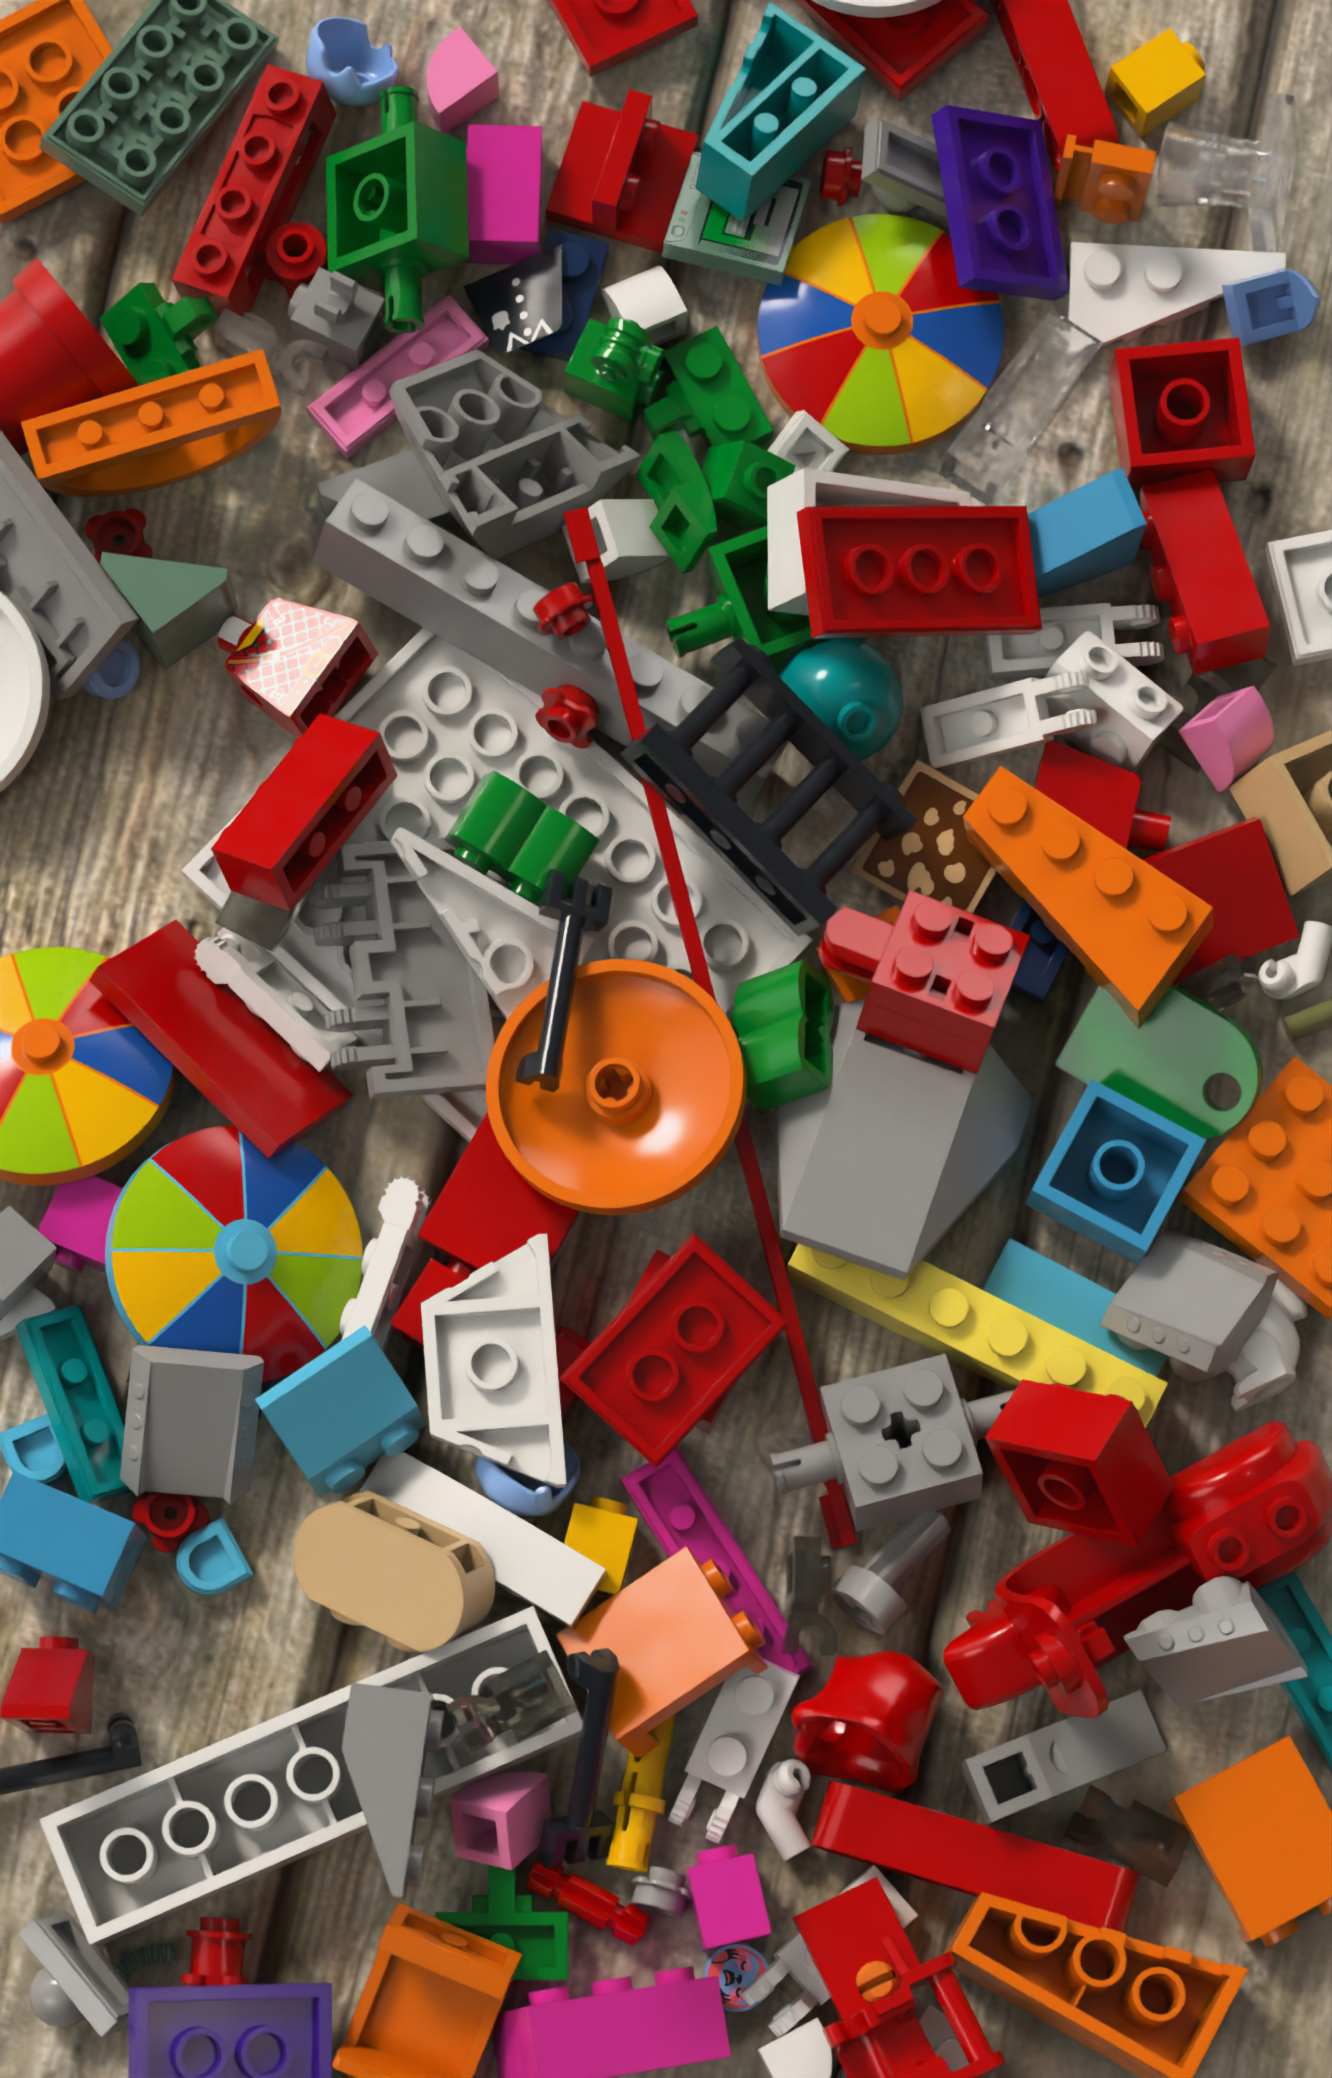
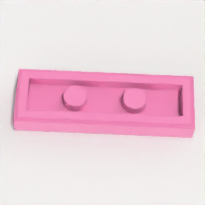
[307,295,489,460]

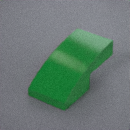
[635,430,717,574]

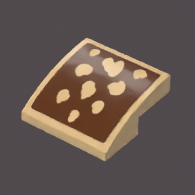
[851,759,998,914]

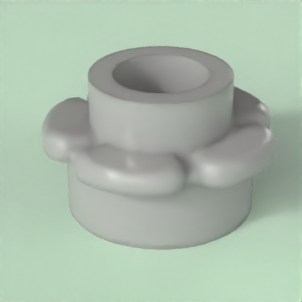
[630,1866,692,1919]

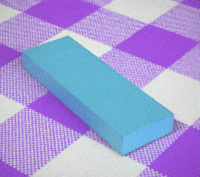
[982,1238,1167,1377]

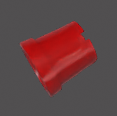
[0,257,139,457]

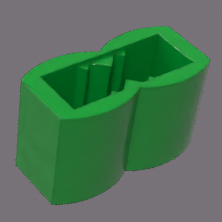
[444,770,600,908]
[731,959,834,1111]

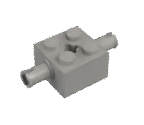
[769,1353,1017,1532]

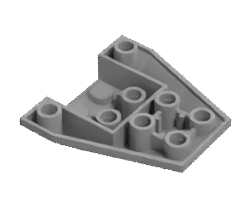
[774,998,1033,1281]

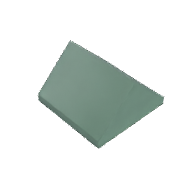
[100,552,238,670]

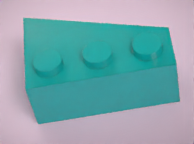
[695,2,866,222]

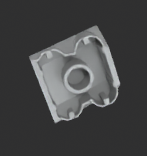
[1100,1228,1279,1382]
[120,1345,264,1505]
[1124,1576,1308,1707]

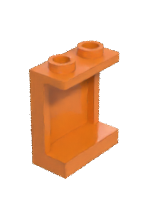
[556,1547,768,1759]
[1166,1735,1332,1948]
[332,1903,522,2078]

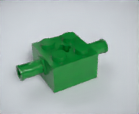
[326,86,469,333]
[665,526,869,674]

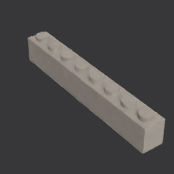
[312,478,789,814]

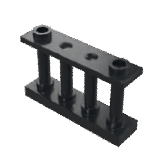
[620,637,918,937]

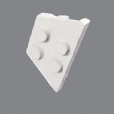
[421,1233,567,1488]

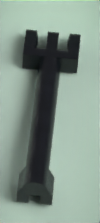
[516,869,612,1093]
[539,1648,620,1869]
[0,1712,142,1795]

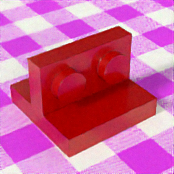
[546,89,699,253]

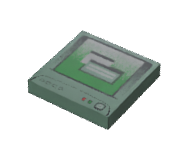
[662,151,812,286]

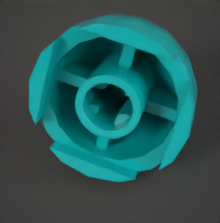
[779,638,904,761]

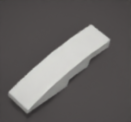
[359,1452,607,1629]

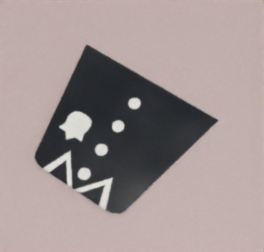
[463,244,562,354]

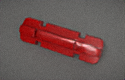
[526,1858,650,1946]

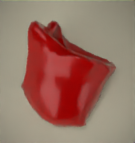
[791,1650,944,1794]

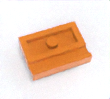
[1054,134,1156,224]

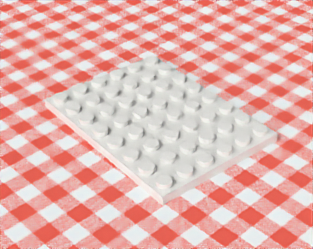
[181,627,813,1143]

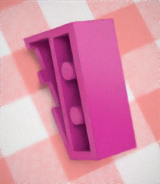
[492,1966,731,2078]

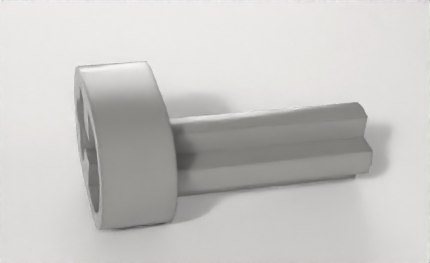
[829,1510,952,1635]

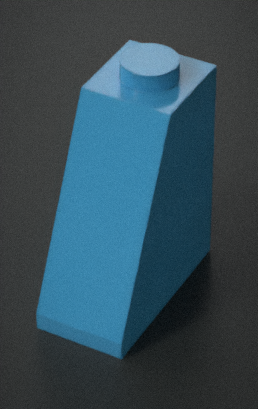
[1028,467,1147,599]

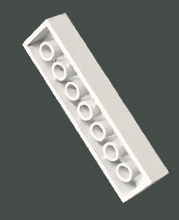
[39,1606,583,1947]

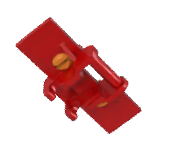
[793,1877,1006,2078]

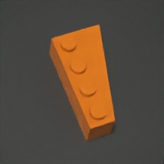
[963,765,1213,1029]
[945,1892,1249,2078]

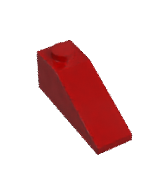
[1,1636,95,1734]

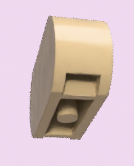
[293,1490,495,1652]

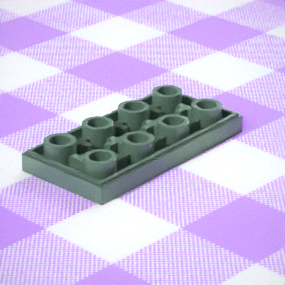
[39,0,279,217]

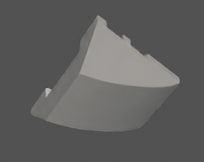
[389,349,641,560]

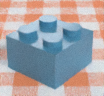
[1025,1079,1206,1265]
[0,1471,148,1614]

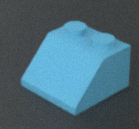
[255,1325,427,1498]

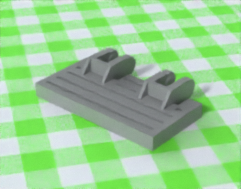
[0,430,139,700]
[308,837,494,1099]

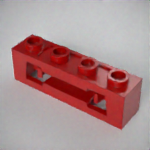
[171,64,337,328]

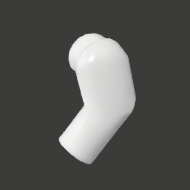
[1258,921,1332,1000]
[755,1759,811,1862]

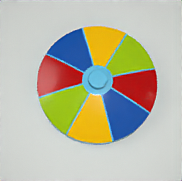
[105,1126,363,1383]

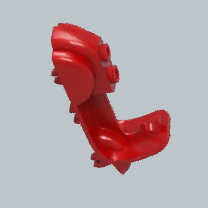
[943,1421,1332,1719]

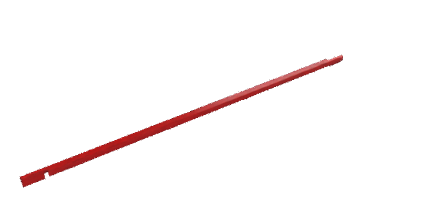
[563,507,857,1549]

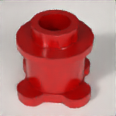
[265,221,328,301]
[181,1917,252,1985]

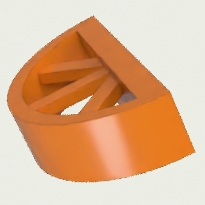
[21,348,282,497]

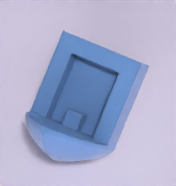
[1222,269,1322,346]

